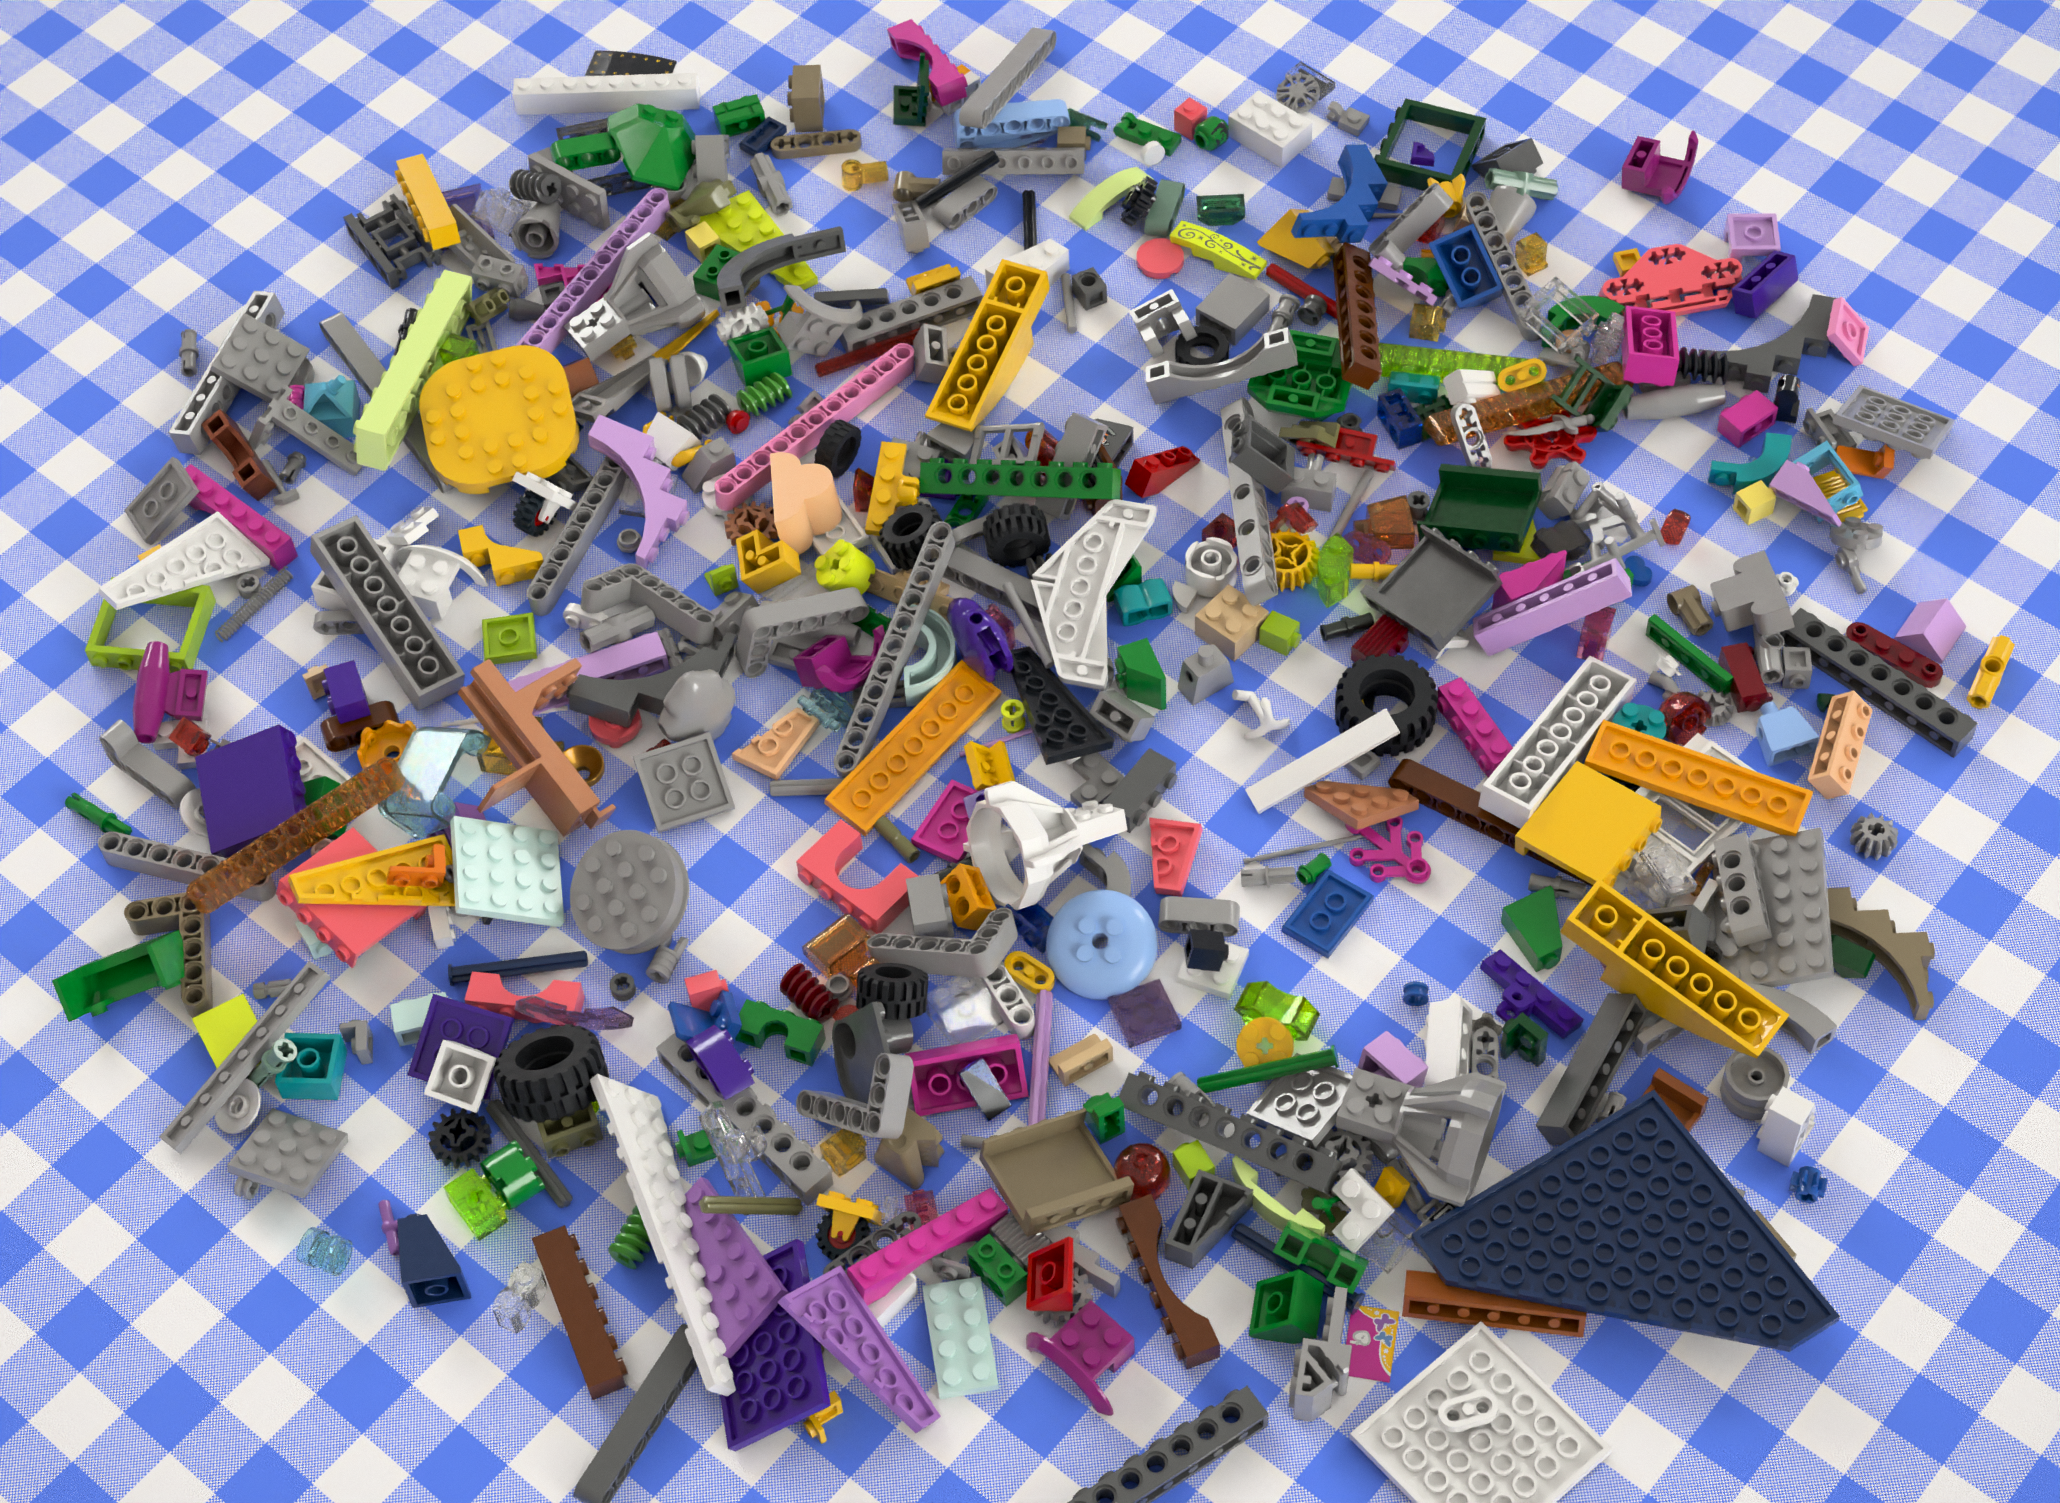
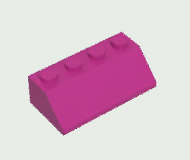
[905,1034,1029,1116]

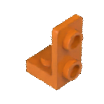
[1834,443,1895,479]
[386,844,446,889]

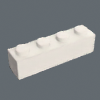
[428,906,456,950]

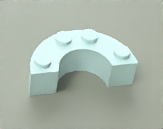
[902,604,957,707]

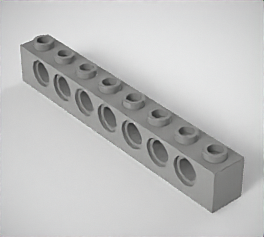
[168,291,285,455]
[656,1033,834,1206]

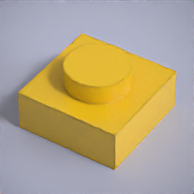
[1612,248,1641,277]
[1374,1166,1411,1208]

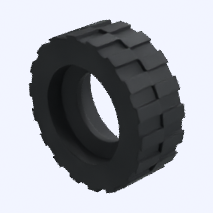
[1175,325,1229,365]
[814,419,862,478]

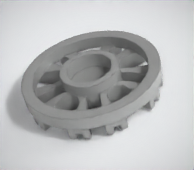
[1276,72,1320,113]

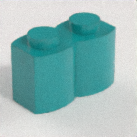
[1114,578,1173,626]

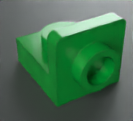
[674,1127,721,1167]

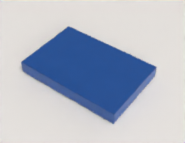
[1282,869,1374,959]

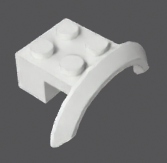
[396,545,488,620]

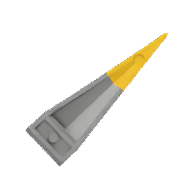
[572,309,720,423]

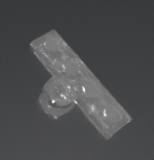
[698,1101,767,1216]

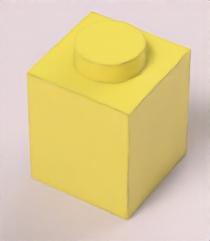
[685,221,721,264]
[1733,480,1777,525]

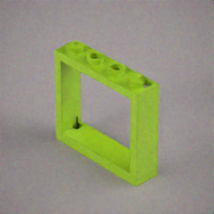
[85,577,216,673]

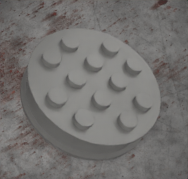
[570,830,689,954]

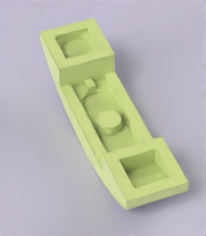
[1069,167,1154,231]
[1232,1155,1325,1238]

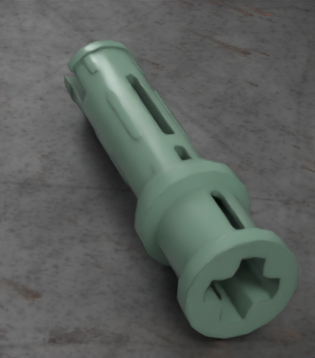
[246,1038,297,1089]

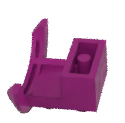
[1622,130,1699,205]
[793,625,885,693]
[1026,1300,1135,1416]

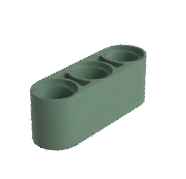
[1144,179,1185,238]

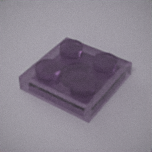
[1108,979,1181,1048]

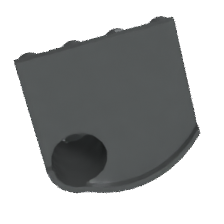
[832,1001,913,1104]

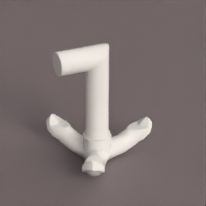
[1232,690,1291,740]

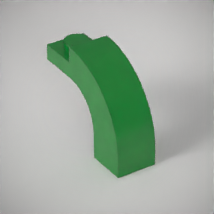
[1541,295,1625,348]

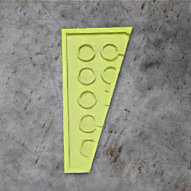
[695,190,818,290]

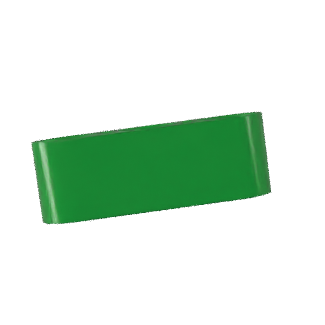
[550,132,621,171]

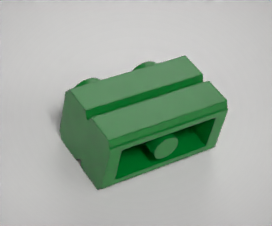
[712,94,765,137]

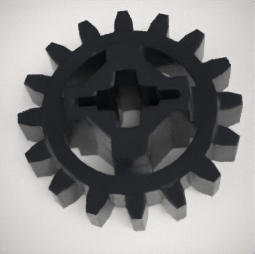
[1120,176,1158,227]
[428,1108,492,1169]

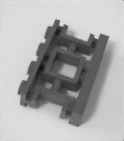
[343,194,442,289]

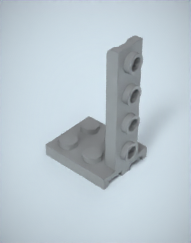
[248,384,363,476]

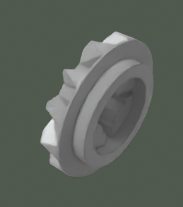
[1690,688,1734,727]

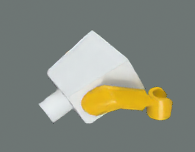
[642,412,712,471]

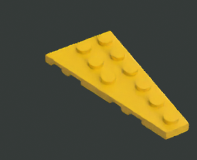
[288,834,455,906]

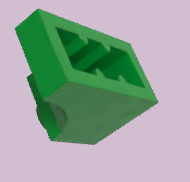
[1402,257,1449,296]
[1083,1092,1125,1145]

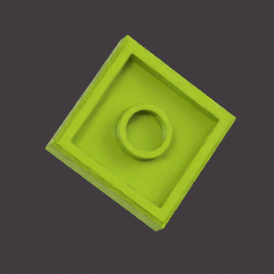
[482,612,538,665]

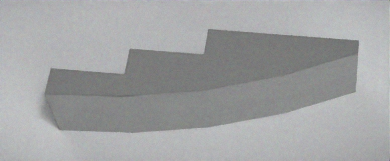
[1042,1225,1120,1299]

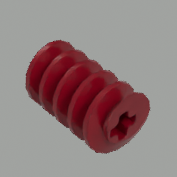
[780,963,840,1023]

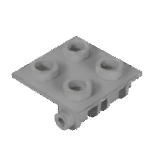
[1538,340,1593,372]

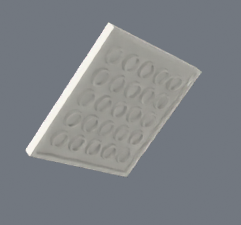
[1349,1321,1612,1503]

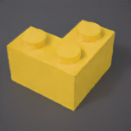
[736,529,801,594]

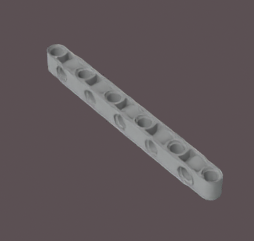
[1221,397,1278,606]

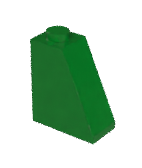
[1501,885,1563,972]

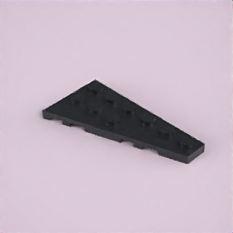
[1010,646,1115,765]

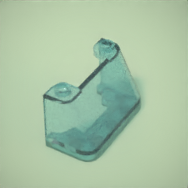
[378,726,491,839]

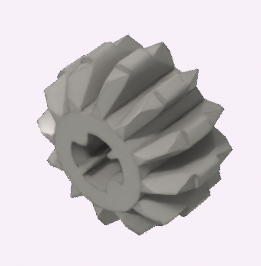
[1850,813,1898,861]

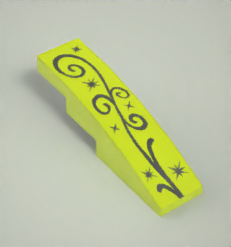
[1169,220,1267,280]

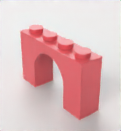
[796,819,920,934]

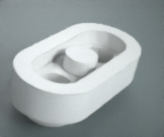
[563,603,609,630]
[1438,1391,1498,1432]

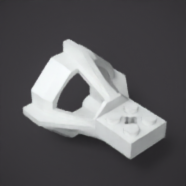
[963,781,1127,910]

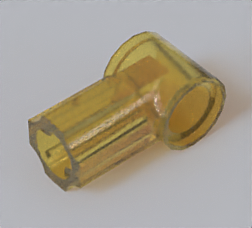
[841,159,888,191]

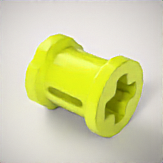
[1001,699,1026,734]

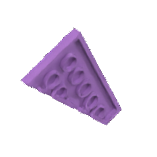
[684,1177,789,1358]
[777,1265,941,1433]

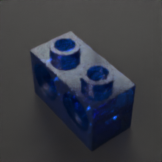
[1377,388,1423,450]

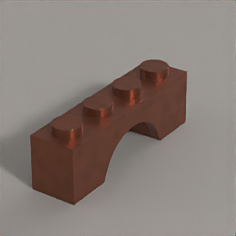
[201,409,277,501]

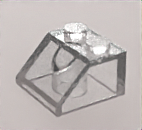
[926,976,1004,1045]

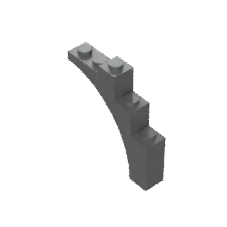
[1698,294,1837,393]

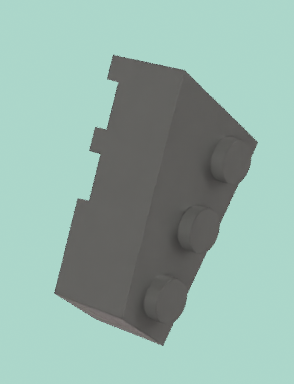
[1165,1169,1253,1269]

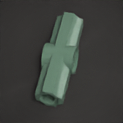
[1484,168,1558,200]

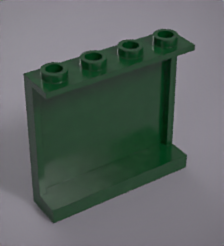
[1417,464,1542,553]

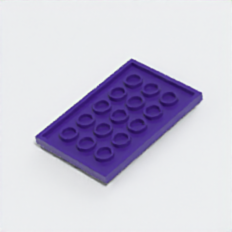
[720,1239,831,1452]

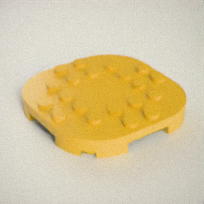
[419,345,579,494]

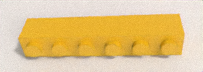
[394,154,461,250]

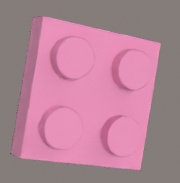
[1827,297,1869,367]

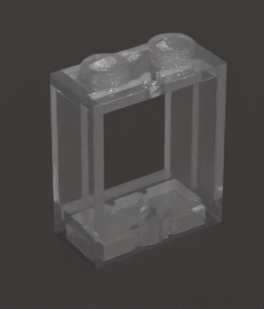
[1518,277,1599,355]

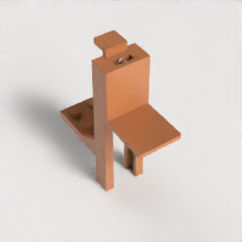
[458,658,616,837]

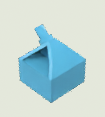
[303,375,360,438]

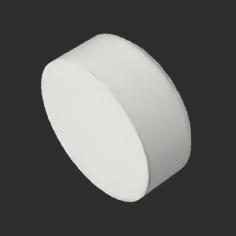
[1140,141,1165,166]

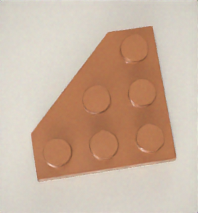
[1304,781,1419,830]

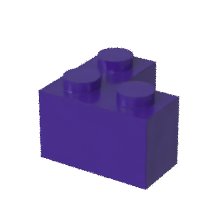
[321,660,371,724]

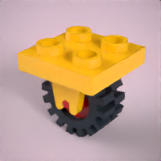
[816,1191,886,1262]

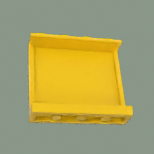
[1515,761,1663,887]

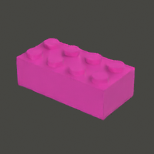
[1621,306,1679,387]

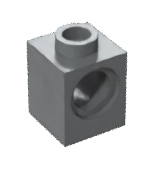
[1072,267,1107,311]

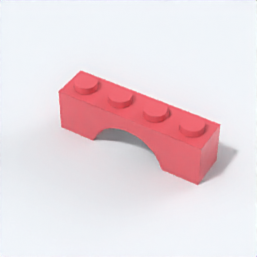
[464,972,585,1026]

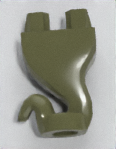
[665,179,737,232]

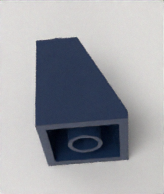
[397,1214,471,1308]

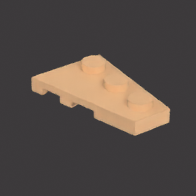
[732,707,820,780]

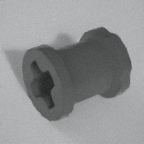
[1406,491,1430,524]

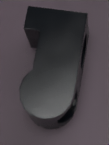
[1773,375,1801,424]

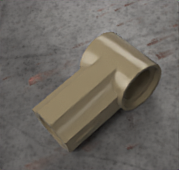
[893,171,941,202]
[1667,585,1714,637]

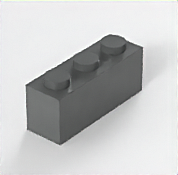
[1103,748,1177,833]

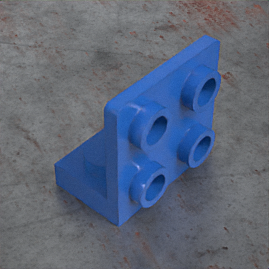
[668,990,742,1042]

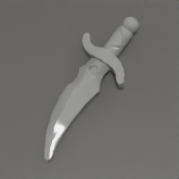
[1501,414,1595,436]

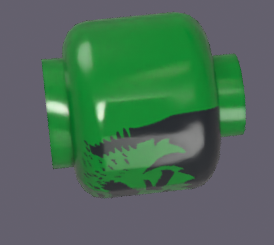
[1194,116,1229,151]

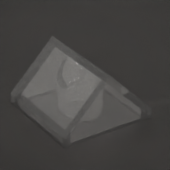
[1359,1208,1419,1274]

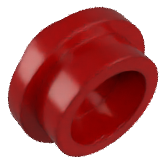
[726,410,750,434]

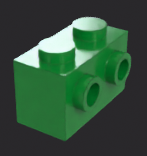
[693,244,740,301]

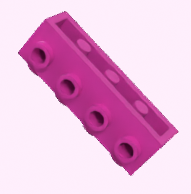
[1437,677,1513,778]

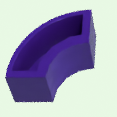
[685,1025,755,1100]

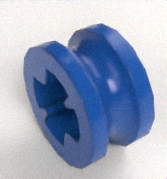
[1403,981,1429,1006]

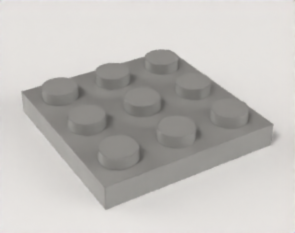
[210,313,310,403]
[633,732,735,833]
[1246,1053,1352,1148]
[227,1108,348,1199]

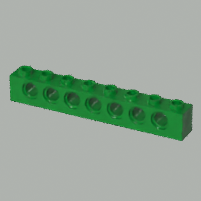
[919,458,1121,500]

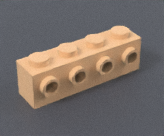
[1807,690,1873,799]

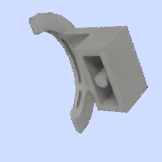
[776,285,863,357]

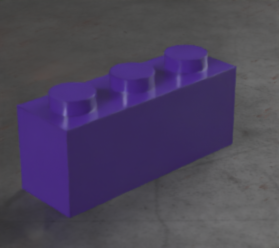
[1732,250,1799,319]

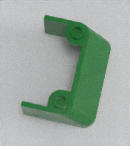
[52,930,185,1022]

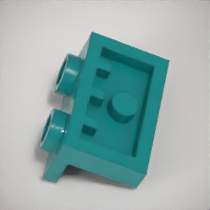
[1387,371,1441,405]

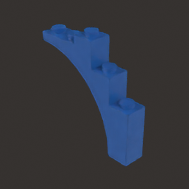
[1291,144,1388,243]

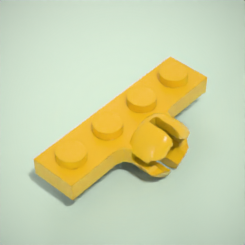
[865,441,920,536]

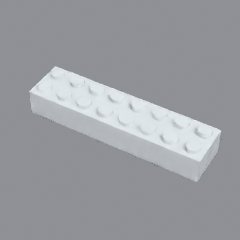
[1478,656,1637,829]

